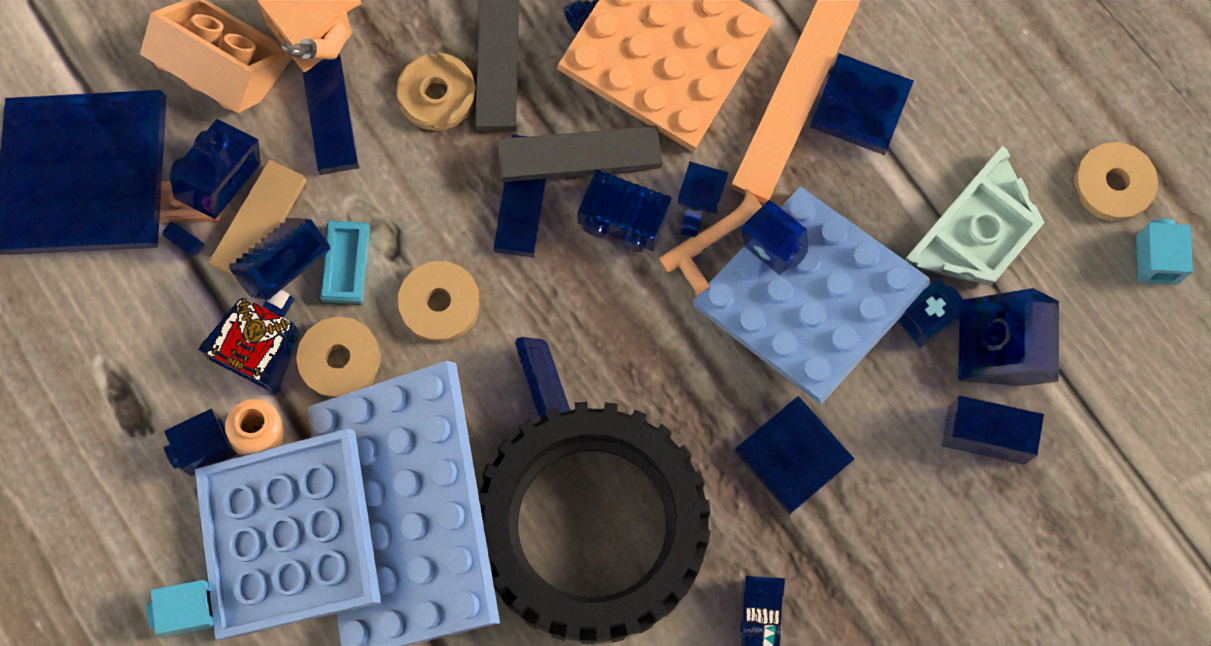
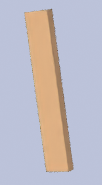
[731,0,861,205]

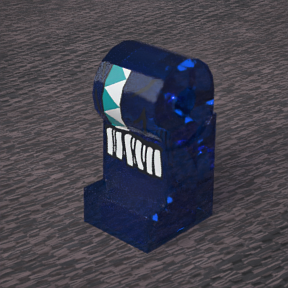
[740,576,785,646]

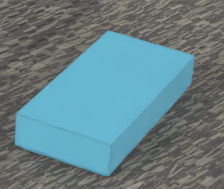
[320,221,370,305]

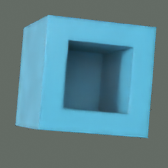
[1136,219,1193,284]
[146,580,214,637]

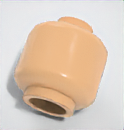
[225,399,284,457]

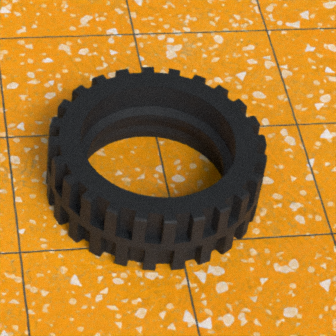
[478,401,711,645]

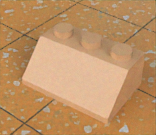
[140,0,292,113]

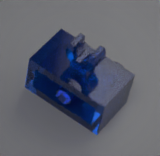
[169,119,261,219]

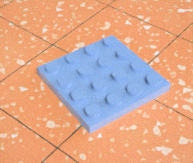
[693,186,930,405]
[195,428,381,640]

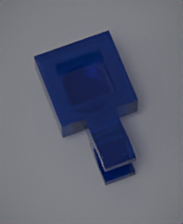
[678,161,729,238]

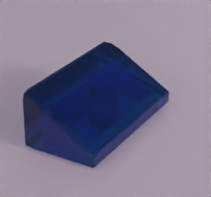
[515,337,571,420]

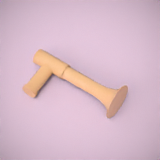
[658,188,769,296]

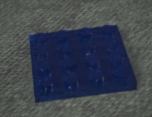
[0,90,167,255]

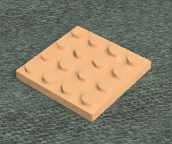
[557,0,773,152]

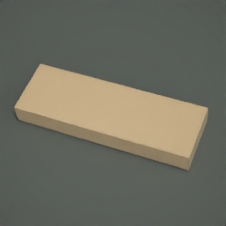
[208,159,307,284]

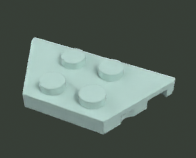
[905,146,1045,286]

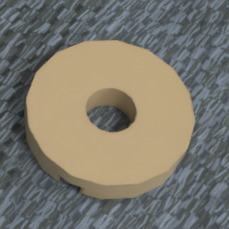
[397,53,476,131]
[1074,142,1158,222]
[398,261,480,343]
[296,316,381,399]

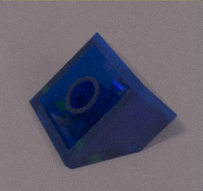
[958,288,1059,386]

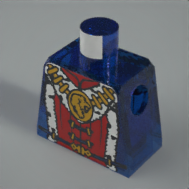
[198,287,299,395]

